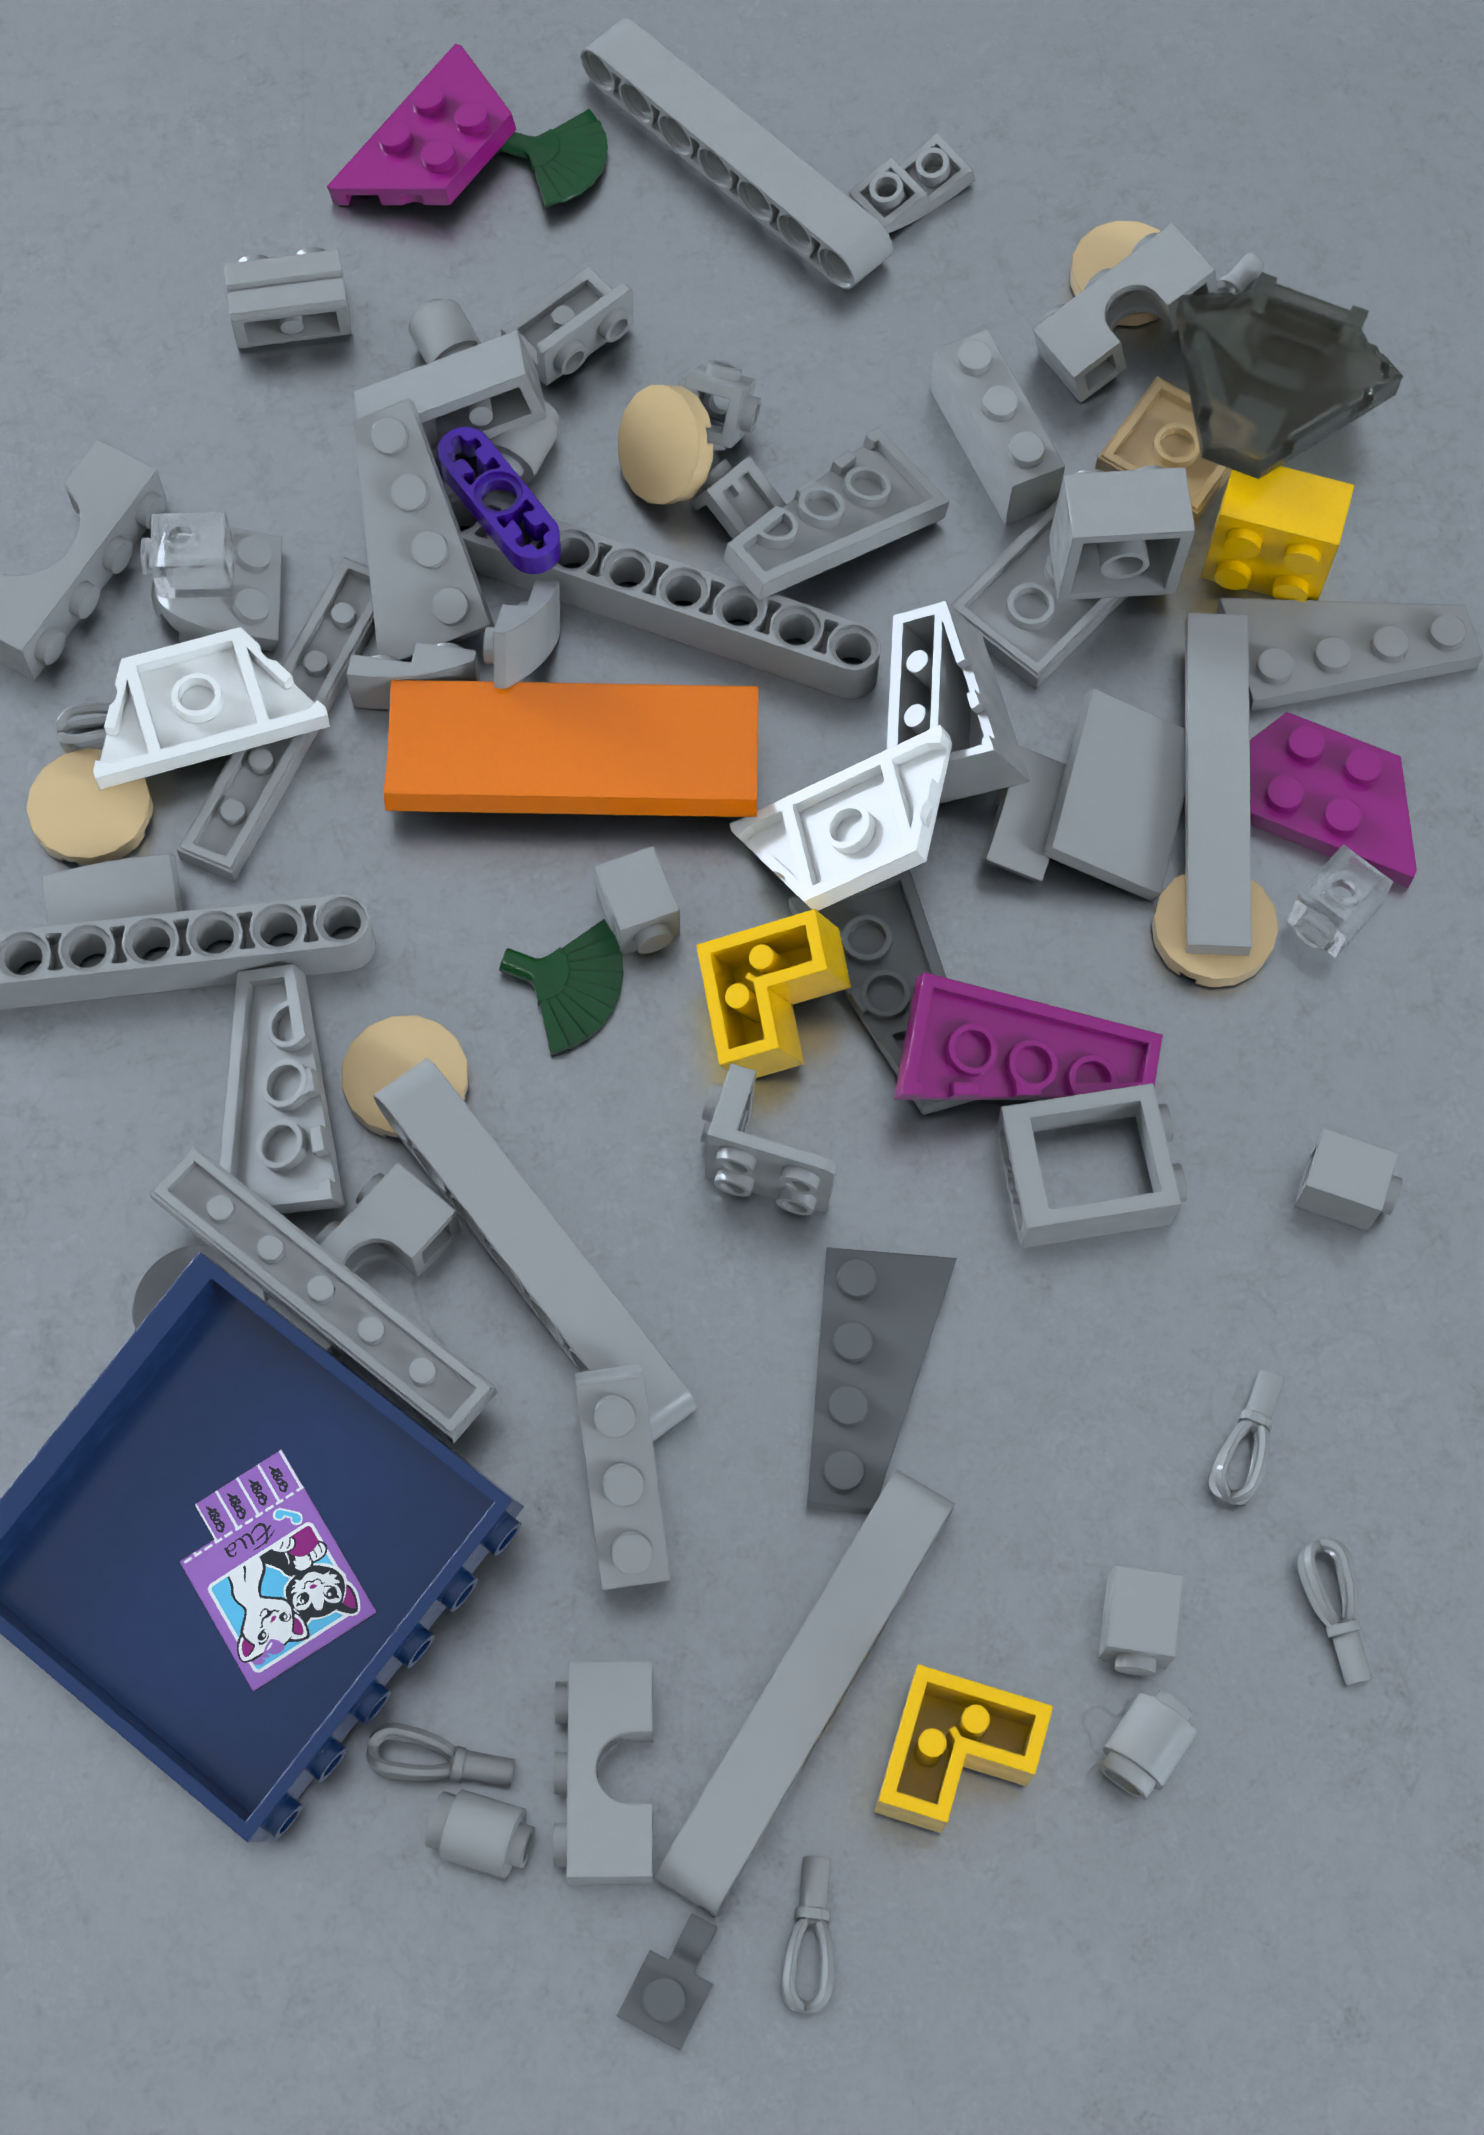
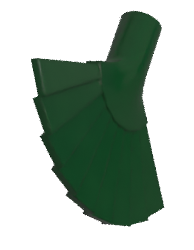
[498,109,608,208]
[499,919,624,1055]

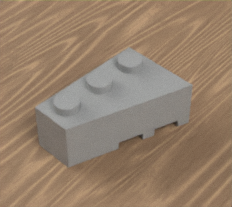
[887,601,1031,804]

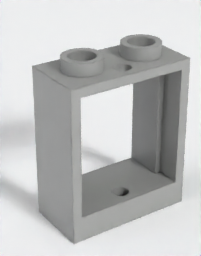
[995,1083,1187,1249]

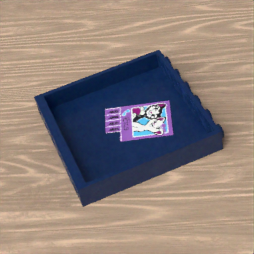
[0,1251,524,1843]

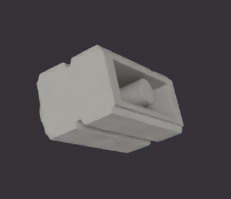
[224,247,352,349]

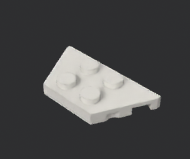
[93,627,330,790]
[730,725,952,911]

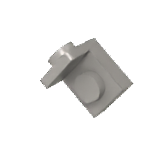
[690,455,787,539]

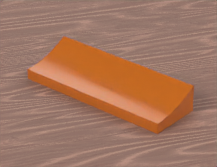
[383,680,758,817]

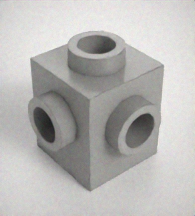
[677,360,761,451]

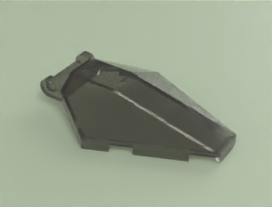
[1175,272,1403,479]

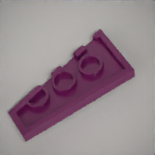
[894,972,1163,1100]

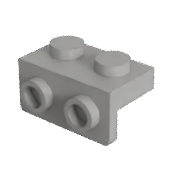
[501,266,634,386]

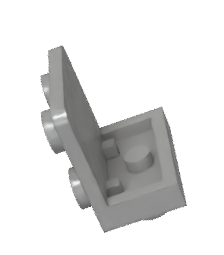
[701,1063,838,1215]

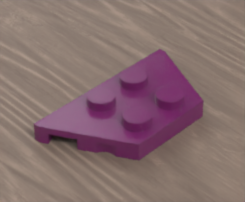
[327,43,517,205]
[1250,712,1417,888]

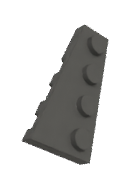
[789,869,975,1115]
[807,1247,957,1514]

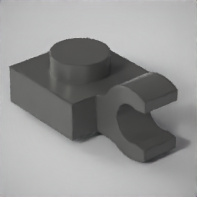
[616,1913,718,2051]

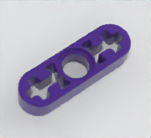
[438,427,561,574]

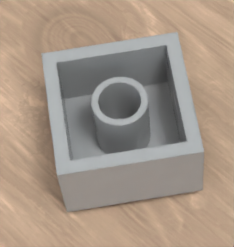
[1049,465,1195,601]

